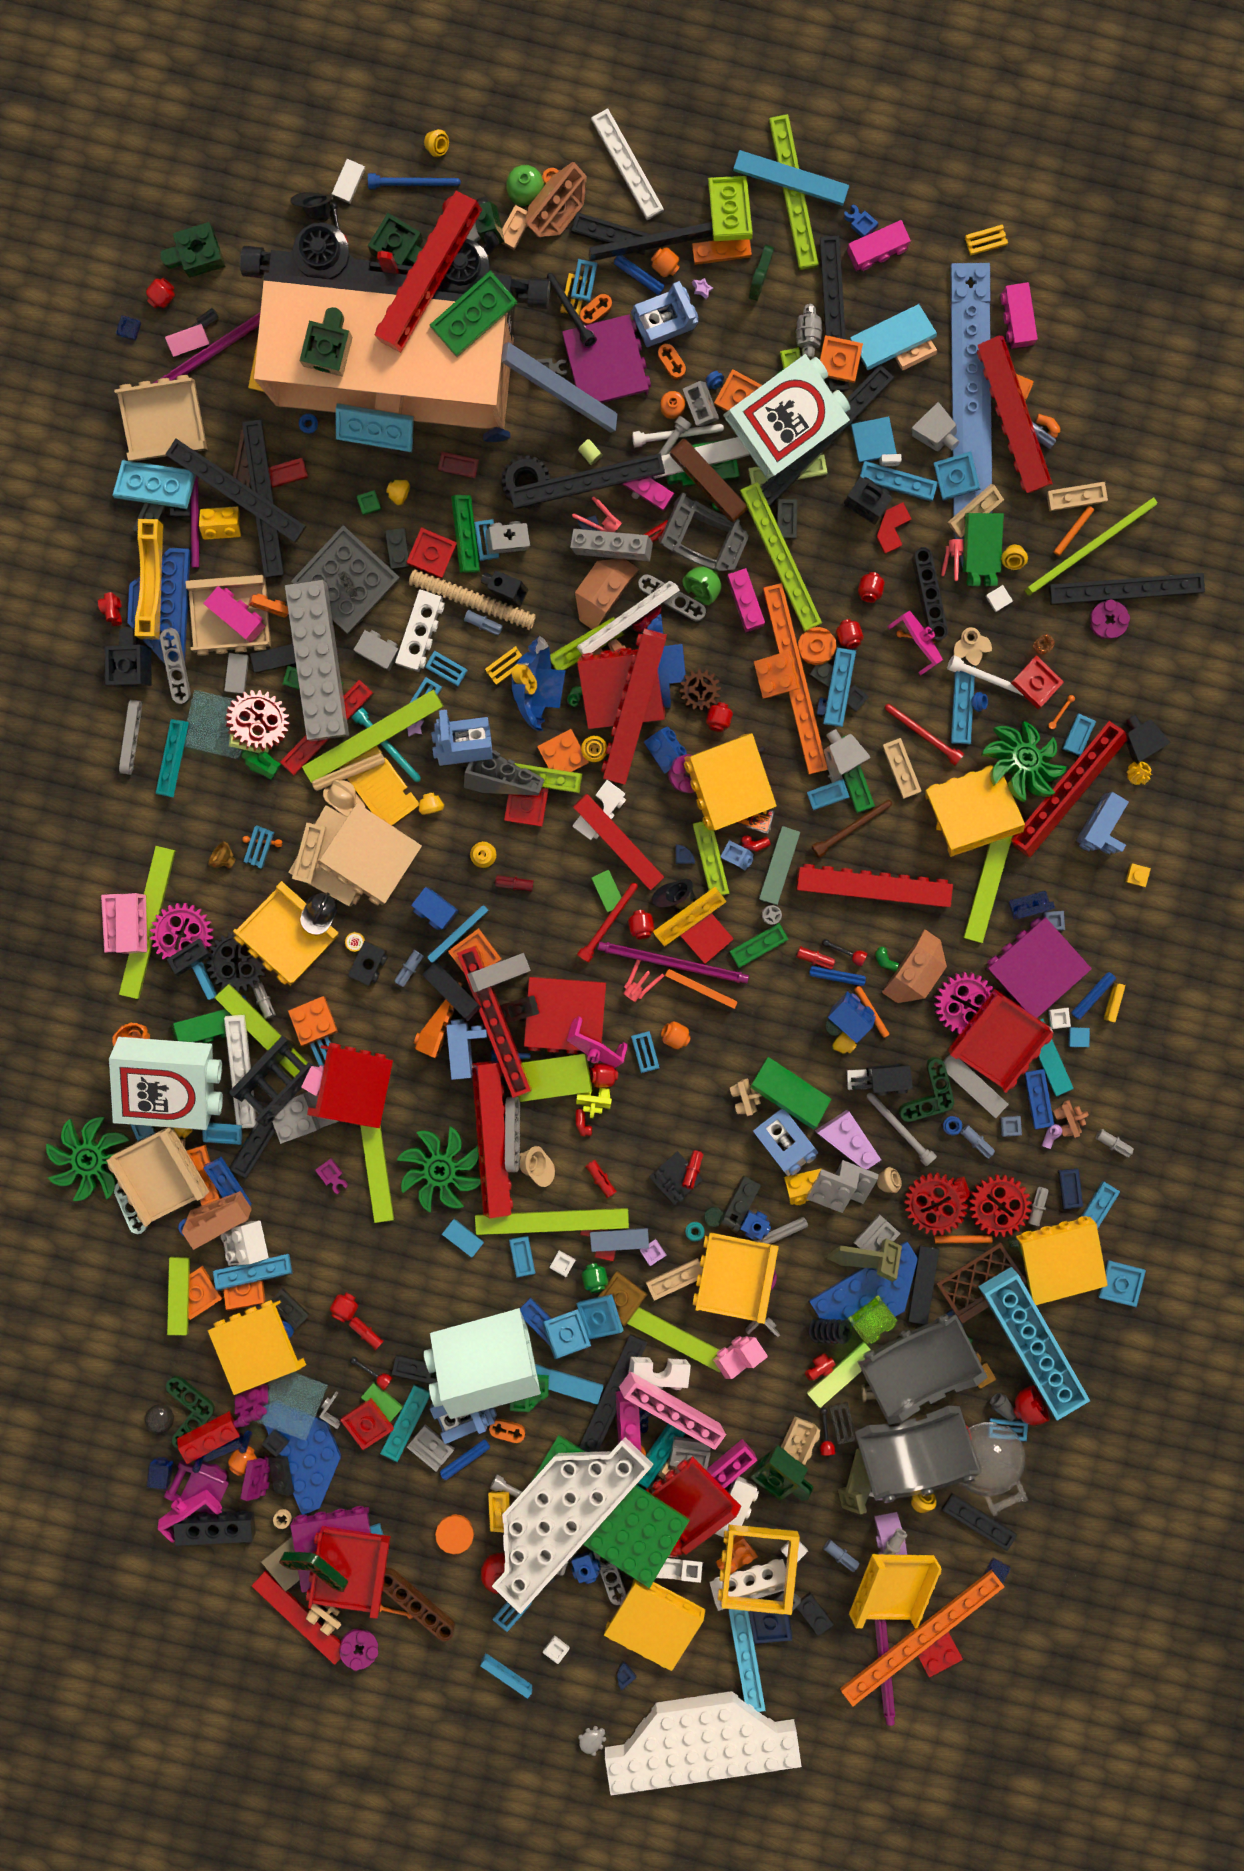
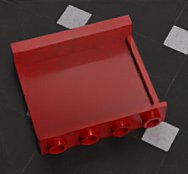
[577,648,666,729]
[524,977,606,1054]
[948,989,1053,1093]
[307,1043,393,1129]
[645,1456,741,1555]
[306,1526,391,1618]

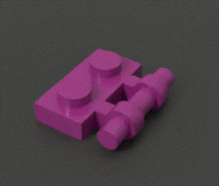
[234,1384,268,1428]
[241,1456,271,1501]

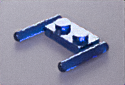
[192,1431,252,1473]

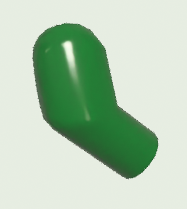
[567,685,583,707]
[875,947,899,972]

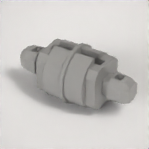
[796,304,823,359]

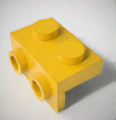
[199,507,241,539]
[784,1169,821,1205]

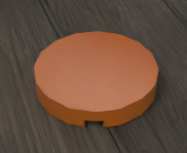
[798,627,836,665]
[435,1514,474,1554]

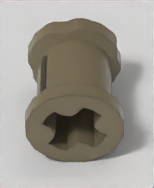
[861,1384,876,1402]

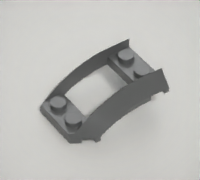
[658,493,749,571]

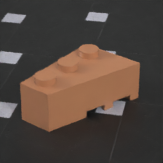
[182,1191,251,1250]

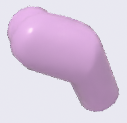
[1042,1125,1062,1149]

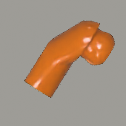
[1035,414,1060,438]

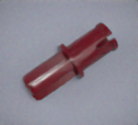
[495,875,534,892]

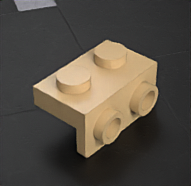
[781,1417,820,1465]

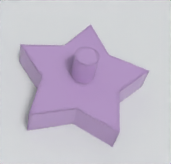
[692,278,713,299]
[407,720,424,737]

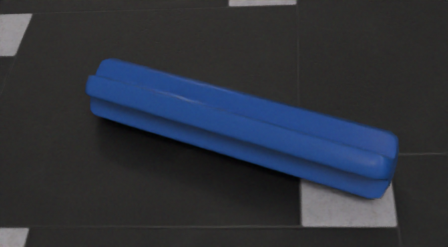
[614,255,664,295]
[809,966,866,986]
[1072,972,1116,1019]
[440,1439,490,1480]

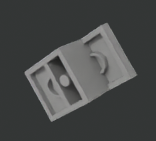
[273,1092,339,1144]
[807,1160,879,1213]

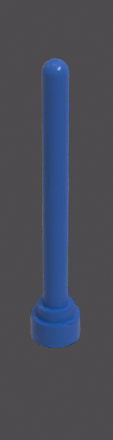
[368,173,461,190]

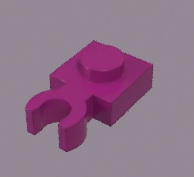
[315,1158,348,1194]

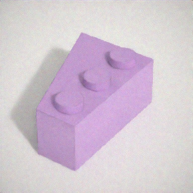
[815,1110,881,1170]
[874,1512,907,1555]

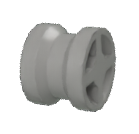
[762,905,782,925]

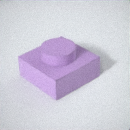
[640,1239,666,1266]

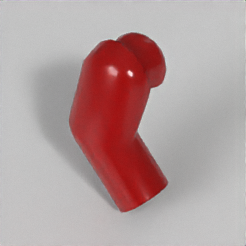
[575,1109,592,1137]

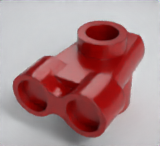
[98,592,122,626]
[804,1353,836,1381]

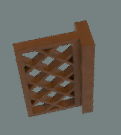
[936,1242,1027,1324]

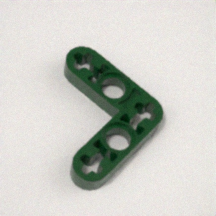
[749,245,774,301]
[899,1057,954,1122]
[166,1376,215,1448]
[279,1552,348,1592]

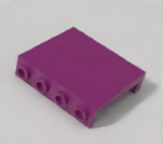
[562,314,651,403]
[985,917,1092,1018]
[290,1506,371,1592]

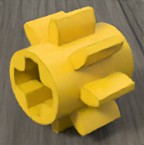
[1127,762,1152,785]

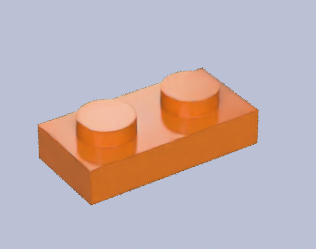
[248,594,289,618]

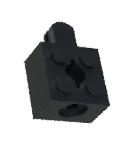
[843,476,893,525]
[105,627,152,687]
[851,1063,913,1096]

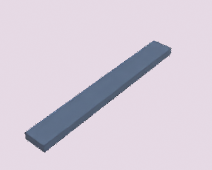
[501,342,618,432]

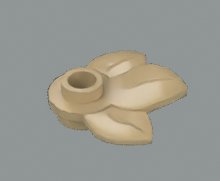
[954,628,992,666]

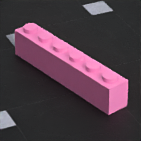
[619,1371,726,1450]

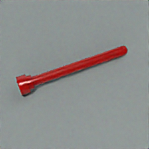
[885,704,964,766]
[577,883,638,963]

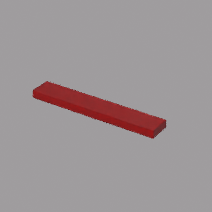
[280,680,374,776]
[573,793,664,890]
[252,1570,341,1665]

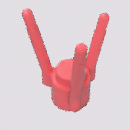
[572,497,622,532]
[941,539,968,581]
[623,960,665,1002]

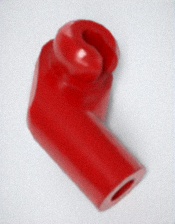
[741,836,771,851]

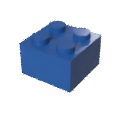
[411,887,459,930]
[828,991,876,1043]

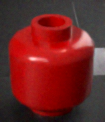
[146,278,175,308]
[858,572,885,603]
[836,619,864,649]
[706,702,733,732]
[628,910,655,940]
[589,1063,618,1088]
[330,1293,358,1323]

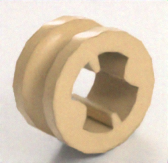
[273,1509,292,1529]

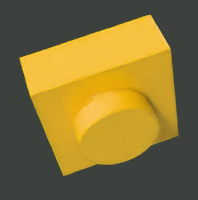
[1125,864,1151,887]

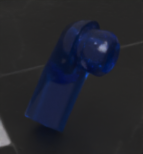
[639,1409,653,1433]

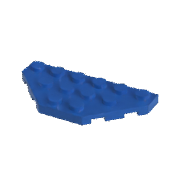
[127,548,190,663]
[809,1241,918,1331]
[262,1400,341,1515]

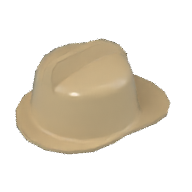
[323,780,365,817]
[519,1146,555,1187]

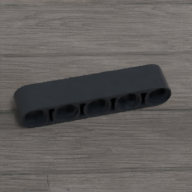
[912,547,948,643]

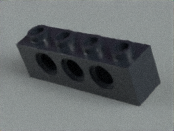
[173,1510,256,1546]

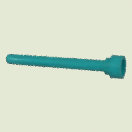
[352,708,421,782]

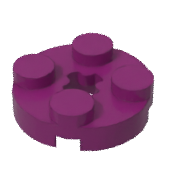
[1090,600,1130,639]
[668,754,696,793]
[339,1629,378,1671]

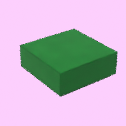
[357,490,381,516]

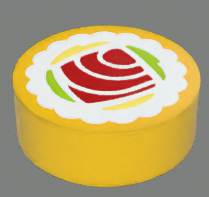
[345,932,365,952]

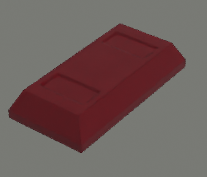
[438,452,479,478]

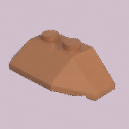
[525,162,587,237]
[575,559,639,629]
[881,929,947,1003]

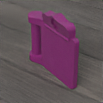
[164,1461,229,1514]

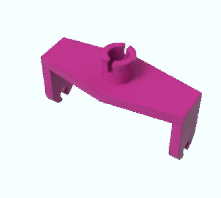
[887,611,943,676]
[567,1016,627,1068]
[158,1490,222,1543]

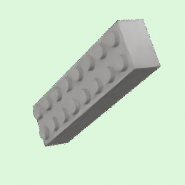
[285,580,349,741]

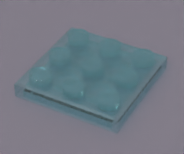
[184,690,249,760]
[253,1372,328,1441]

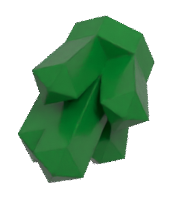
[242,750,281,780]

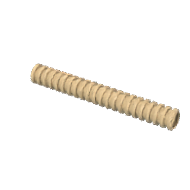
[409,569,536,630]

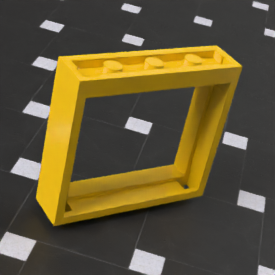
[718,1524,800,1615]

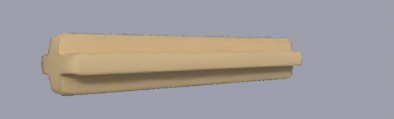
[312,753,385,791]

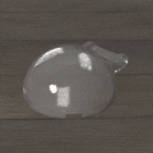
[959,1422,1028,1516]

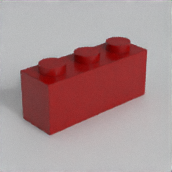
[177,1411,240,1464]

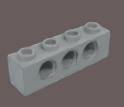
[570,529,653,561]

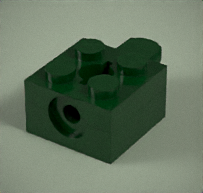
[368,213,423,266]
[160,222,226,278]
[299,307,353,377]
[750,1445,813,1501]

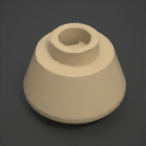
[877,1167,901,1193]

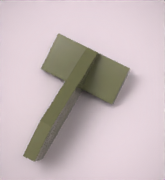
[827,1238,902,1282]
[838,1448,872,1515]

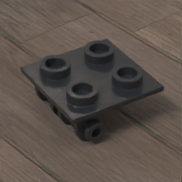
[649,1151,703,1205]

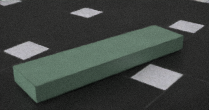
[759,826,800,905]

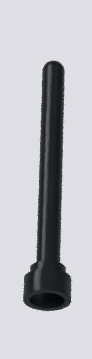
[547,272,597,348]

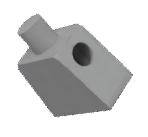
[912,403,959,451]
[824,729,871,779]

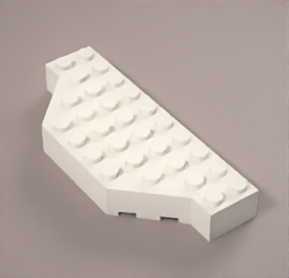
[492,1437,654,1614]
[605,1691,802,1795]

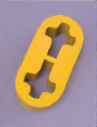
[512,664,537,694]

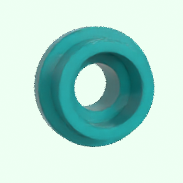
[685,1222,705,1241]

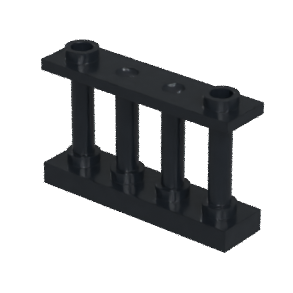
[229,1035,316,1127]

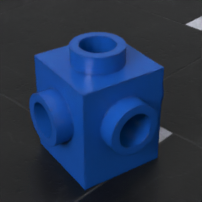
[740,1210,771,1240]
[571,1550,601,1584]

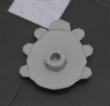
[578,1726,606,1756]

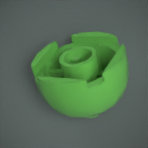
[506,165,544,207]
[682,566,721,605]

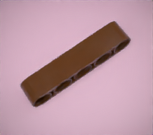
[669,439,748,523]
[383,1568,455,1642]

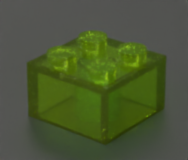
[848,1295,898,1344]

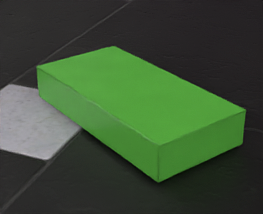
[592,870,621,912]
[361,1382,403,1422]

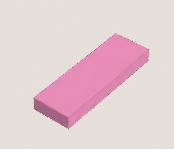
[101,894,120,952]

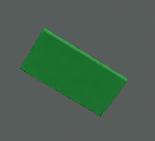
[429,270,518,357]
[750,1057,832,1130]

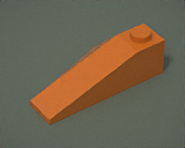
[414,982,464,1058]

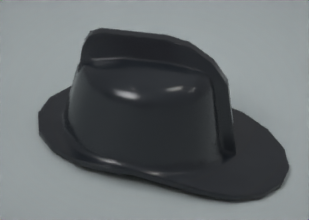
[290,192,333,220]
[652,879,696,910]
[300,892,337,935]

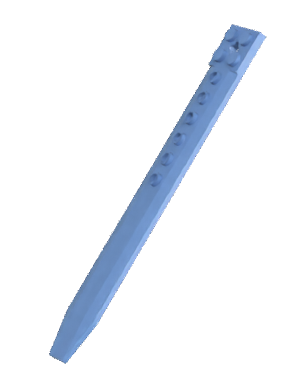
[950,263,992,568]

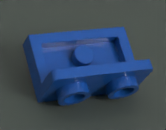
[644,726,687,774]

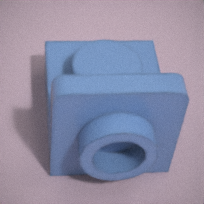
[720,840,754,870]

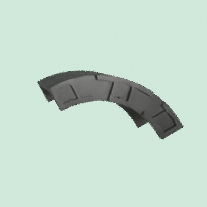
[858,1314,988,1425]
[855,1406,981,1503]

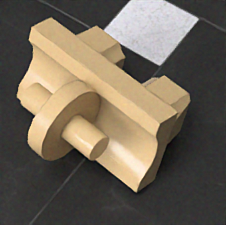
[730,1078,762,1116]
[306,1604,341,1636]

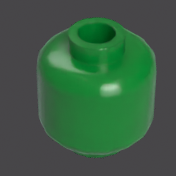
[581,1263,608,1293]

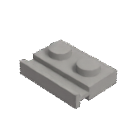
[854,1214,900,1252]
[407,1424,455,1471]
[669,1436,711,1470]

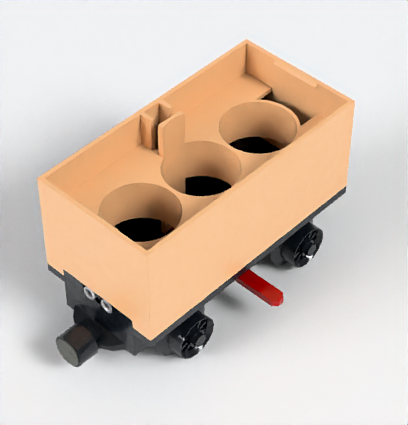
[240,222,550,430]

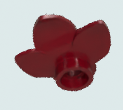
[631,604,661,632]

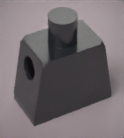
[481,571,528,607]
[1126,714,1171,763]

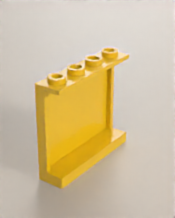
[684,733,776,830]
[925,765,1025,857]
[233,881,339,986]
[1016,1216,1108,1305]
[693,1233,779,1324]
[208,1300,306,1395]
[849,1554,942,1628]
[604,1579,705,1671]

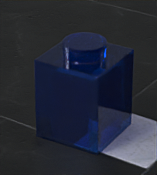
[147,1457,173,1490]

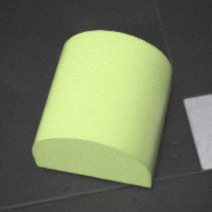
[578,439,602,465]

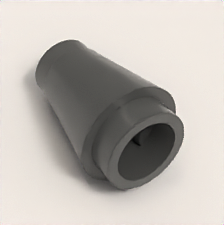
[990,1393,1016,1421]

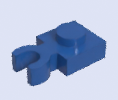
[844,205,878,237]

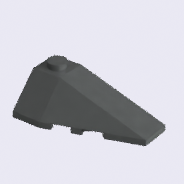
[464,750,544,796]

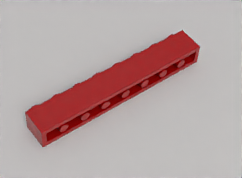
[374,191,482,353]
[977,336,1052,493]
[601,628,667,785]
[1011,721,1128,858]
[796,864,953,907]
[457,945,532,1098]
[471,1061,513,1219]

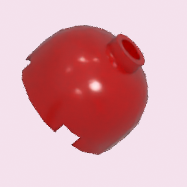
[1014,1385,1050,1426]
[481,1553,505,1594]

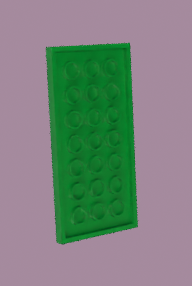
[531,1435,690,1588]

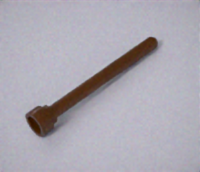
[811,800,892,858]

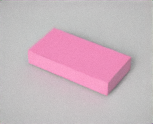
[165,324,209,357]

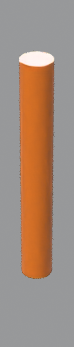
[1053,506,1094,556]
[854,985,890,1038]
[934,1235,992,1244]

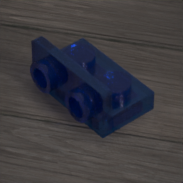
[1009,891,1055,919]

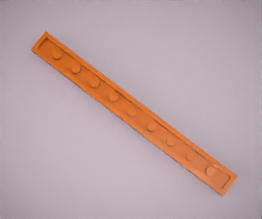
[763,583,828,775]
[840,1570,1004,1706]

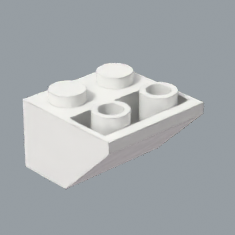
[221,1221,269,1266]

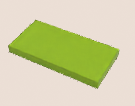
[708,176,753,241]
[517,1053,592,1102]

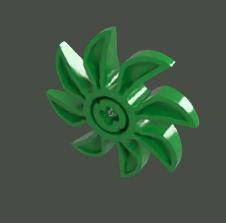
[981,721,1067,802]
[46,1117,130,1201]
[397,1126,481,1213]

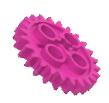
[150,903,214,959]
[934,972,993,1034]

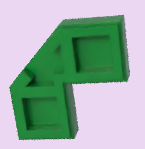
[510,1374,549,1412]

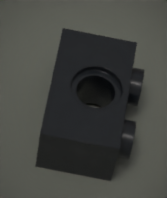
[348,941,388,986]

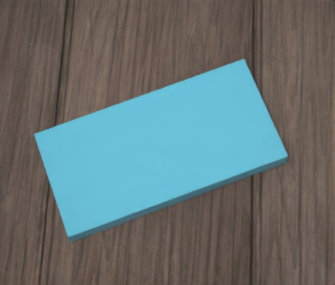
[850,304,937,370]
[336,403,414,452]
[113,460,196,509]

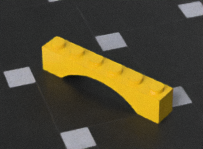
[135,519,163,640]

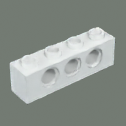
[395,589,445,672]
[710,1559,786,1611]

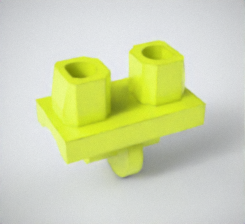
[576,1088,612,1118]

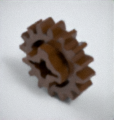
[679,669,721,711]

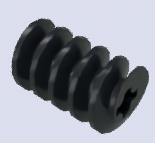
[809,1319,852,1344]

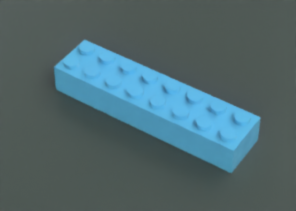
[978,1267,1090,1420]

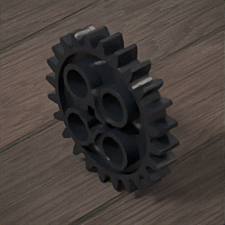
[206,932,267,993]

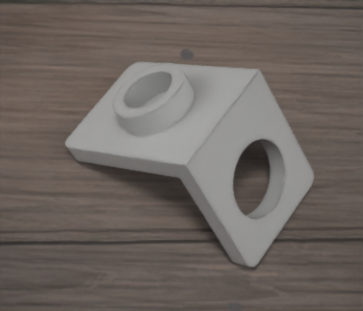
[745,1317,780,1337]
[319,1392,342,1429]

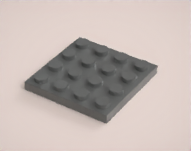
[291,525,400,635]

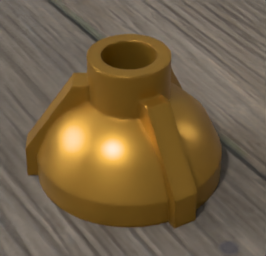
[208,841,235,868]

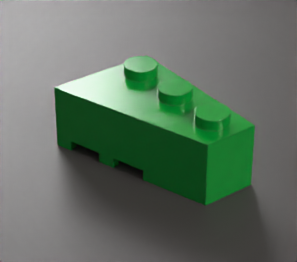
[170,1009,232,1043]

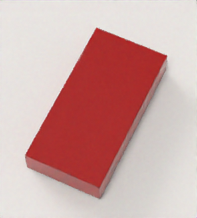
[269,458,309,488]

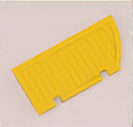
[340,746,419,826]

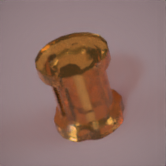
[1033,634,1054,654]

